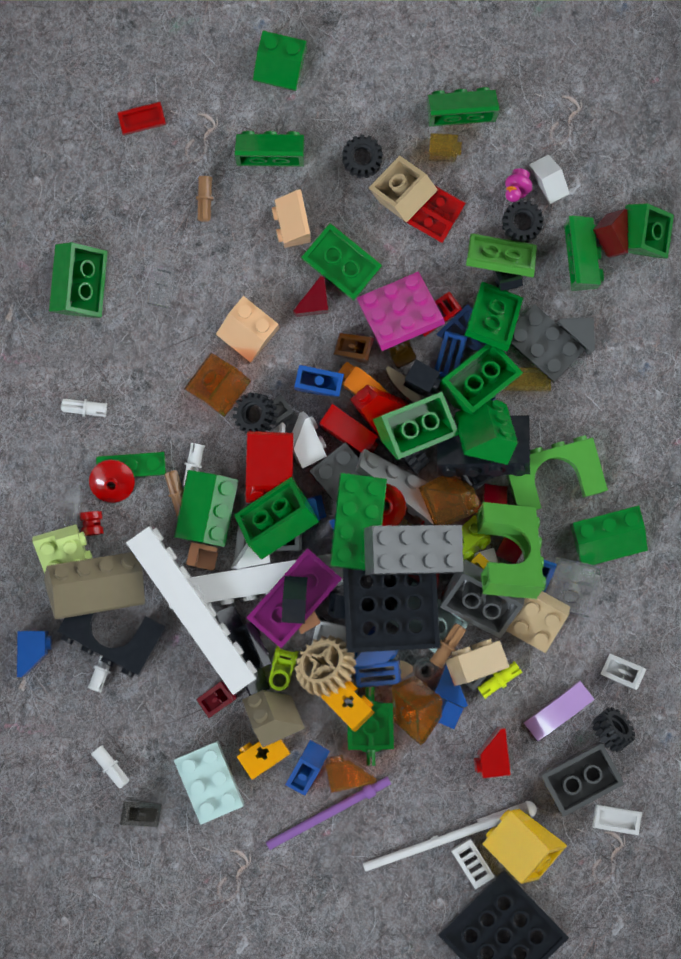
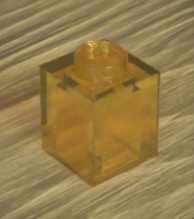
[429,133,462,162]

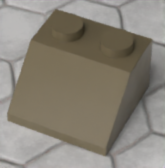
[242,690,305,748]

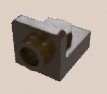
[387,339,417,369]

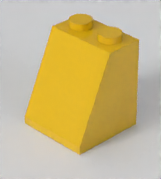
[483,809,567,884]

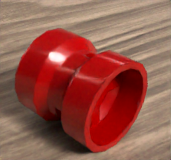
[79,511,104,536]

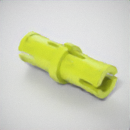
[477,661,523,699]

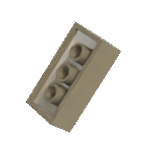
[44,552,145,620]

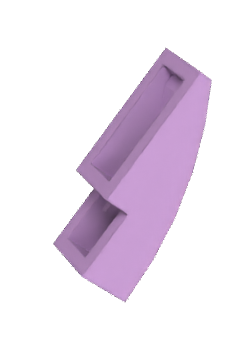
[524,681,595,741]

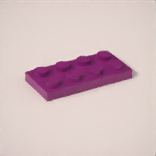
[247,548,342,648]

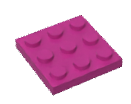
[357,271,445,351]

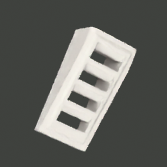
[451,837,495,890]

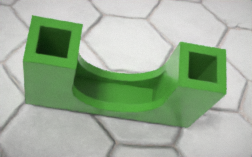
[506,435,608,510]
[476,502,546,599]

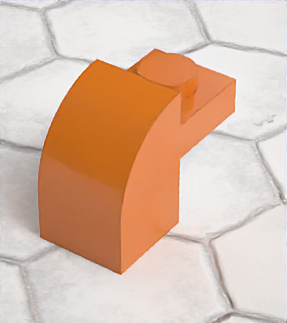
[338,361,388,395]

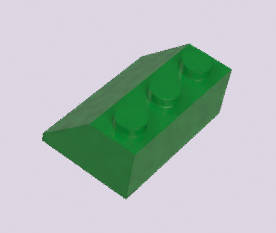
[427,87,499,127]
[235,131,304,167]
[564,215,604,291]
[49,242,108,318]
[438,344,523,414]
[373,392,459,460]
[455,400,518,465]
[174,470,238,547]
[235,477,319,560]
[570,505,648,568]

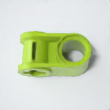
[269,645,299,691]

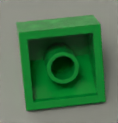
[253,30,307,91]
[625,203,674,259]

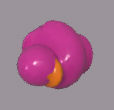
[505,168,533,202]

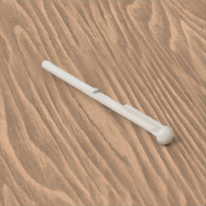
[363,801,537,872]

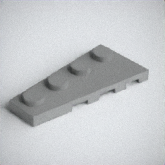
[356,449,443,525]

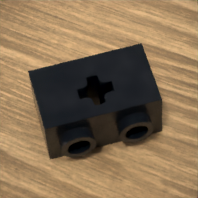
[405,359,442,398]

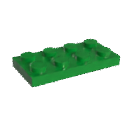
[330,473,387,570]

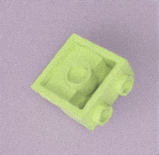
[32,524,93,573]

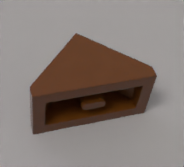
[334,333,374,364]

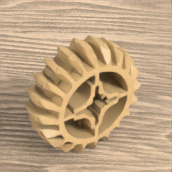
[295,635,357,697]

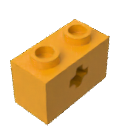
[321,681,375,732]
[237,739,291,780]

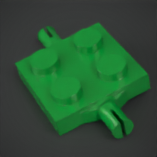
[347,687,394,766]

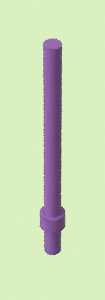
[266,776,391,850]

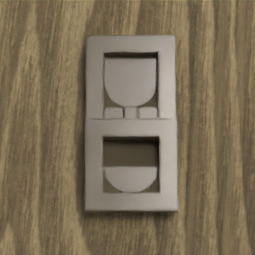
[385,366,422,404]

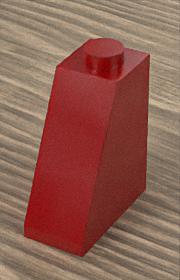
[350,385,410,438]
[320,404,379,454]

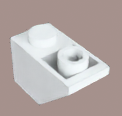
[292,411,327,469]

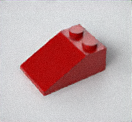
[246,431,294,503]

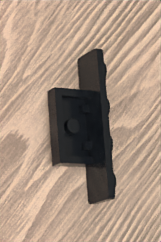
[215,605,271,696]

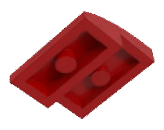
[404,185,466,243]

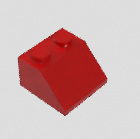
[474,726,511,778]

